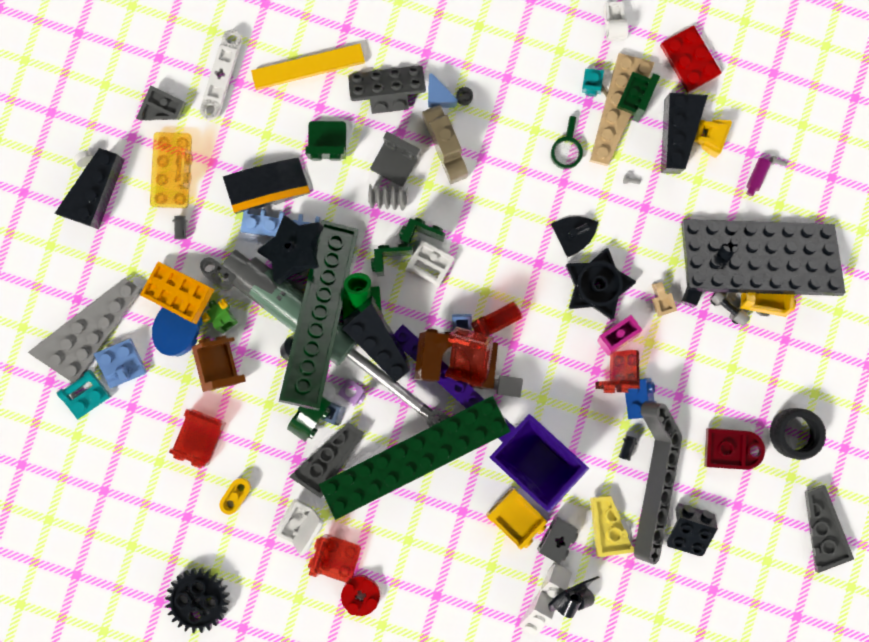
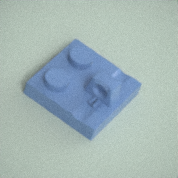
[94,338,147,388]

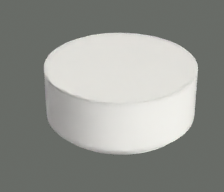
[74,150,93,167]

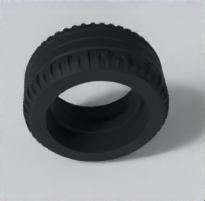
[769,408,826,460]

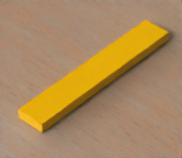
[251,43,365,90]

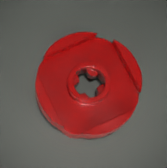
[341,575,380,616]

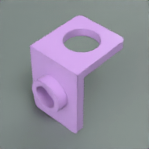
[338,379,367,407]

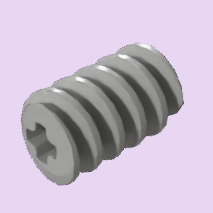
[368,184,408,211]

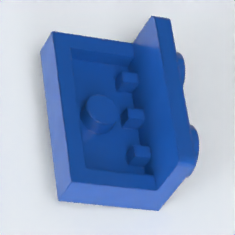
[623,378,656,419]

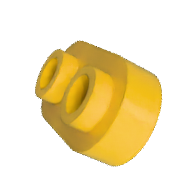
[219,478,251,515]

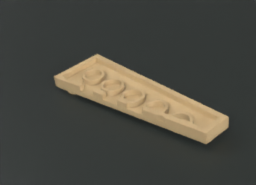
[589,53,655,166]

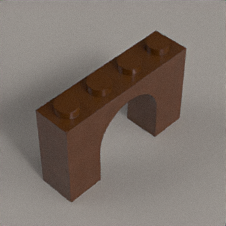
[414,329,498,390]

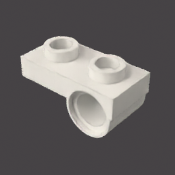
[603,1,628,42]

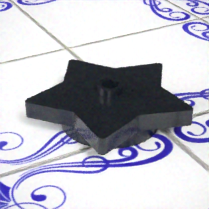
[257,215,324,285]
[565,248,636,320]

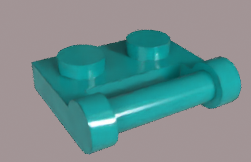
[56,370,111,420]

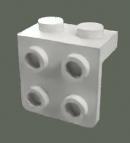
[274,499,323,556]

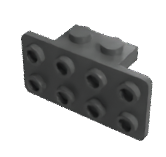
[348,65,426,114]

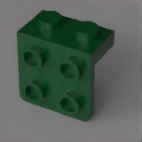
[305,121,346,161]
[399,217,446,245]
[371,243,413,277]

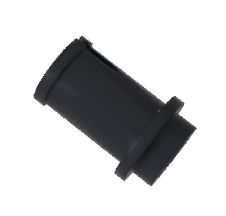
[618,435,638,461]

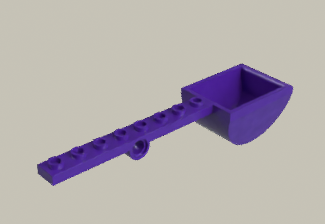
[394,324,590,513]

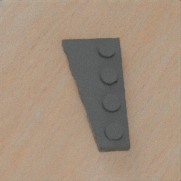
[289,422,364,498]
[805,485,854,573]

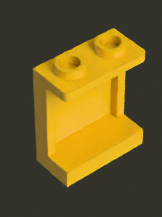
[740,293,796,317]
[486,487,547,550]

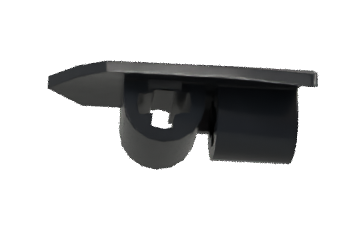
[548,576,600,618]

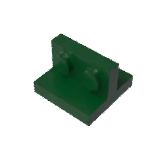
[617,72,660,123]

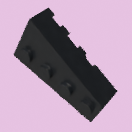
[661,93,708,174]
[54,148,125,230]
[342,296,410,383]

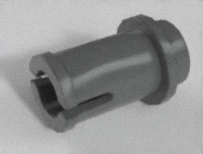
[172,215,188,240]

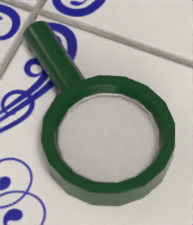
[550,116,583,170]

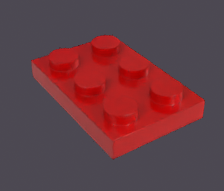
[660,25,722,93]

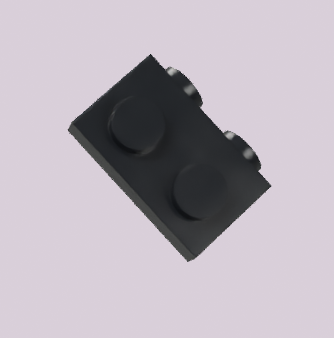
[666,503,718,556]

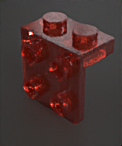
[595,350,640,394]
[308,534,361,583]

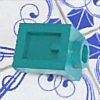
[582,68,604,97]

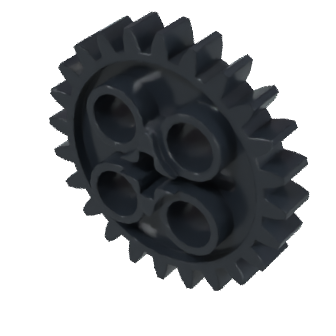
[165,567,230,634]

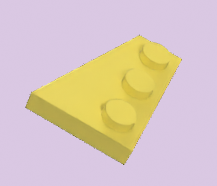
[590,495,634,557]

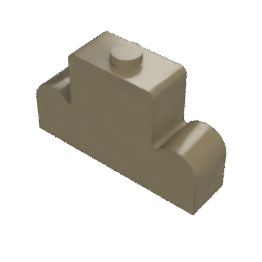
[422,104,468,185]

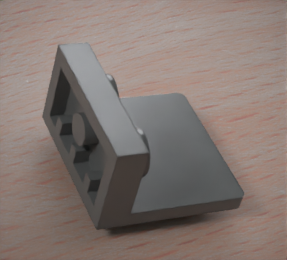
[370,131,421,187]

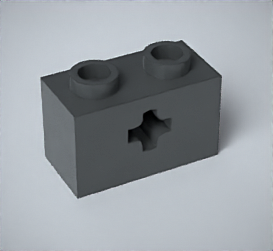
[537,515,579,564]

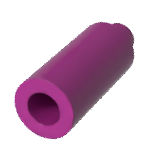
[746,158,771,196]

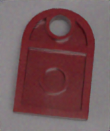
[704,428,765,470]

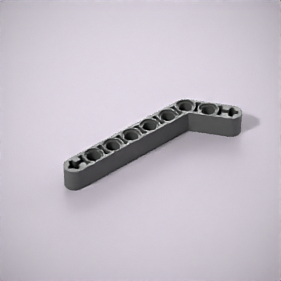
[634,401,682,565]

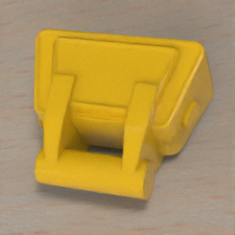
[694,119,732,158]

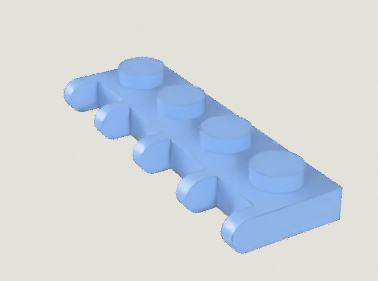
[240,209,320,237]

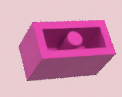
[597,315,643,356]

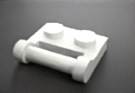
[405,240,455,288]

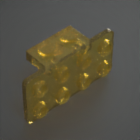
[150,132,193,209]

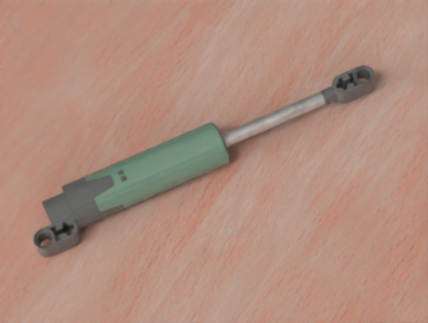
[200,249,449,427]

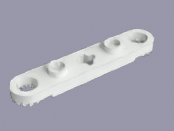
[199,29,242,121]

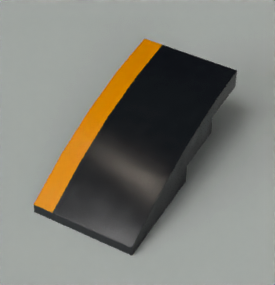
[222,157,310,214]

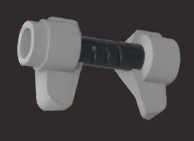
[710,292,750,326]

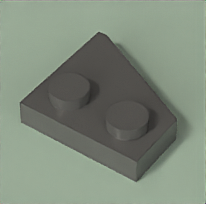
[136,85,186,121]

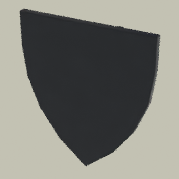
[551,216,598,258]

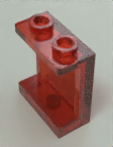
[445,327,494,387]
[169,408,226,468]

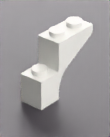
[519,563,572,636]

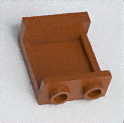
[192,335,246,392]

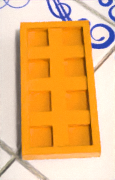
[140,261,215,324]

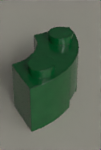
[287,396,331,442]

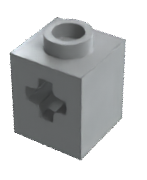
[493,375,523,398]

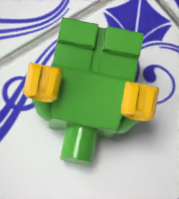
[201,299,238,334]

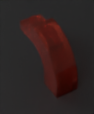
[470,301,524,341]

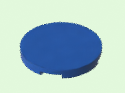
[152,307,202,357]

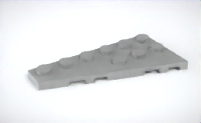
[27,278,142,383]

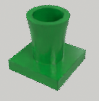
[342,273,382,320]

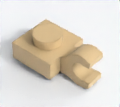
[652,282,677,317]

